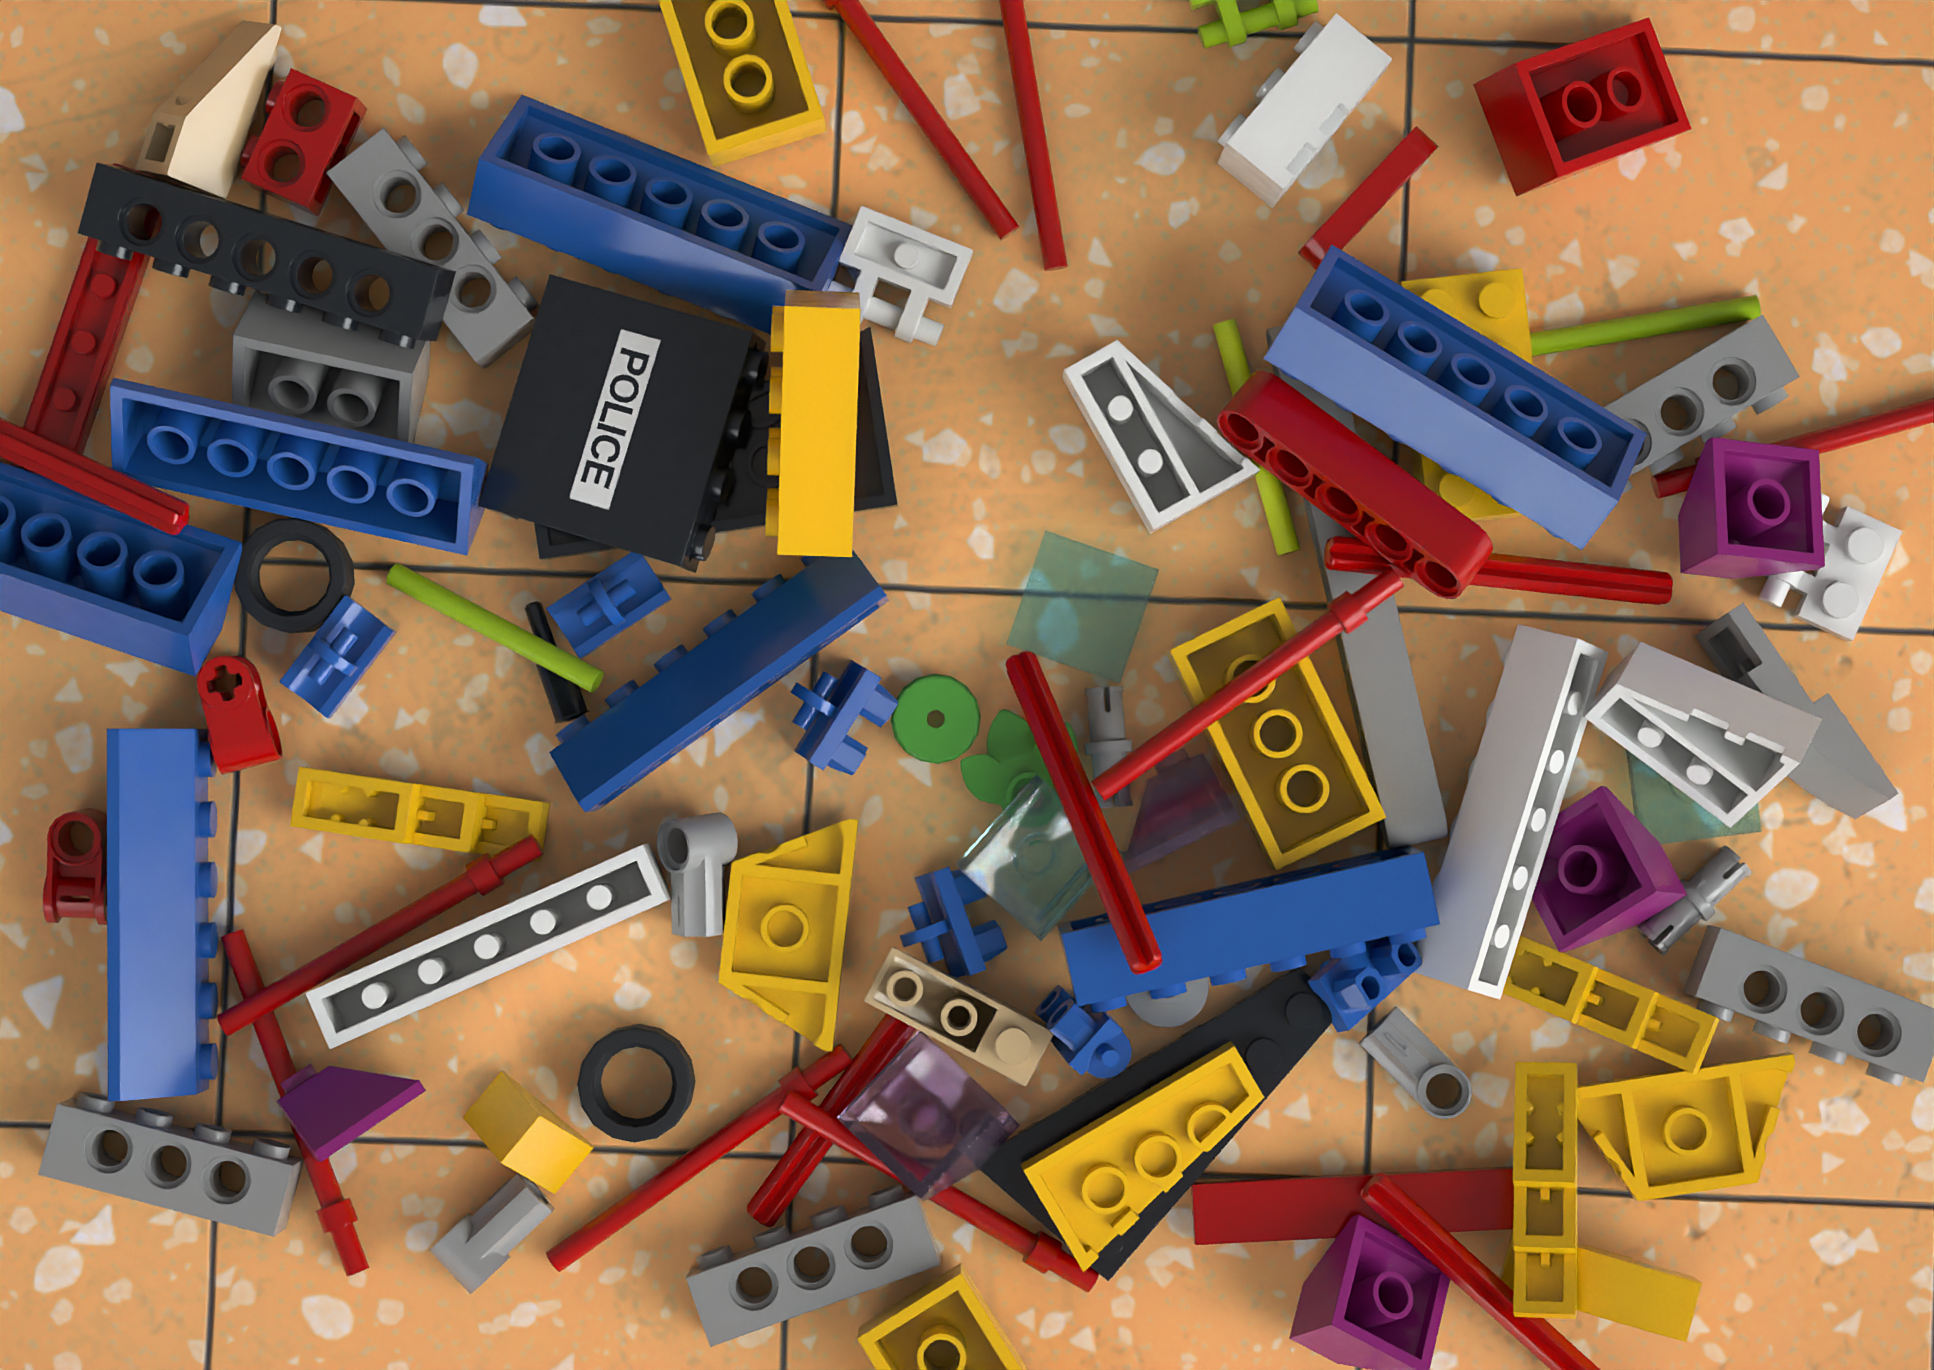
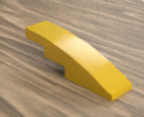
[290,767,550,862]
[1502,935,1720,1075]
[1513,1061,1577,1319]

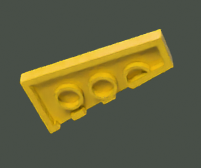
[1021,1041,1264,1272]

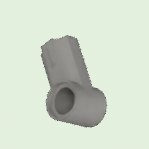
[656,812,738,937]
[1359,1006,1472,1119]
[429,1173,555,1295]

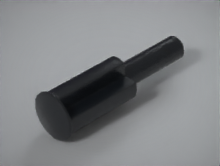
[525,601,589,724]

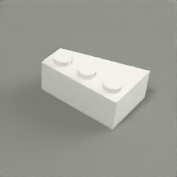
[1217,13,1392,209]

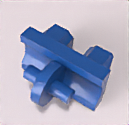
[546,552,672,659]
[279,595,396,719]
[790,660,898,775]
[899,867,1007,978]
[1307,936,1422,1033]
[1034,984,1132,1079]

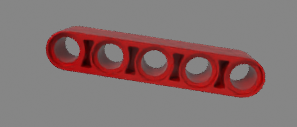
[1217,370,1493,599]

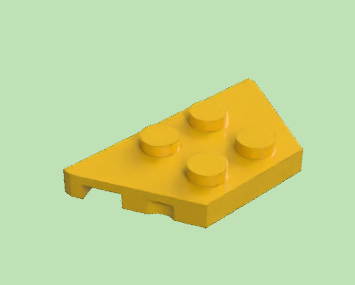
[718,819,859,1052]
[1577,1052,1795,1201]

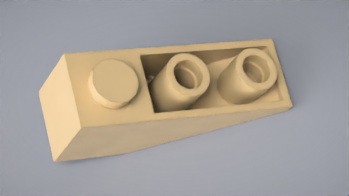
[135,20,282,199]
[864,946,1054,1087]

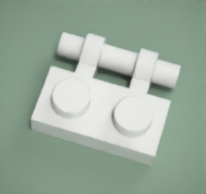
[828,205,973,347]
[1758,493,1902,641]

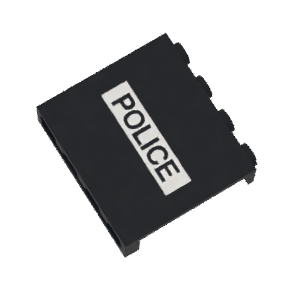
[478,274,769,573]

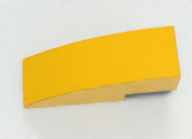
[1499,1229,1702,1342]

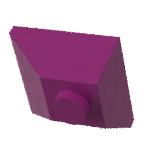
[1678,437,1825,579]
[1532,786,1687,953]
[276,1063,426,1162]
[1289,1215,1450,1370]

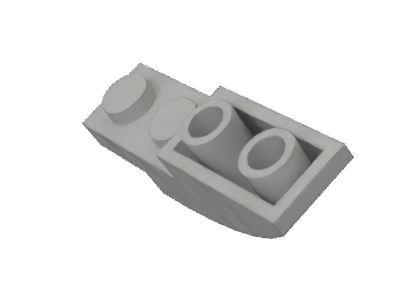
[1695,603,1899,819]

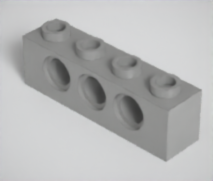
[326,128,539,369]
[1603,314,1800,494]
[1683,925,1934,1087]
[38,1092,304,1237]
[686,1184,941,1347]

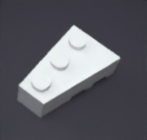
[1062,340,1260,534]
[1584,642,1822,828]

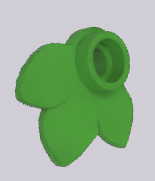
[960,709,1078,826]

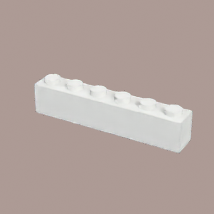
[1414,624,1609,999]
[305,843,671,1049]

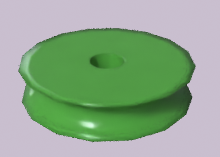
[891,674,981,764]

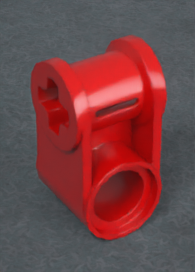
[197,656,283,775]
[43,808,107,925]

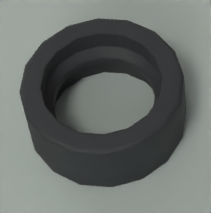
[234,518,355,633]
[577,1024,696,1143]

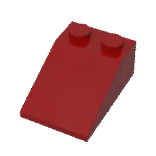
[1473,17,1692,197]

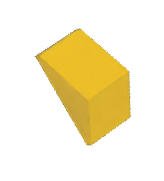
[463,1070,594,1194]

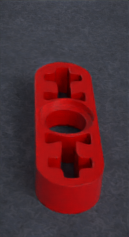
[1298,126,1439,270]

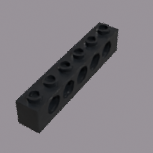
[78,163,456,349]

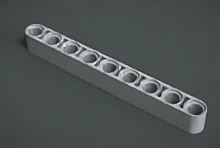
[1266,325,1448,851]

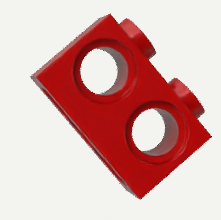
[240,68,367,217]

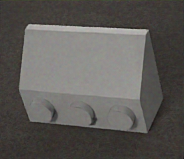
[232,291,431,443]

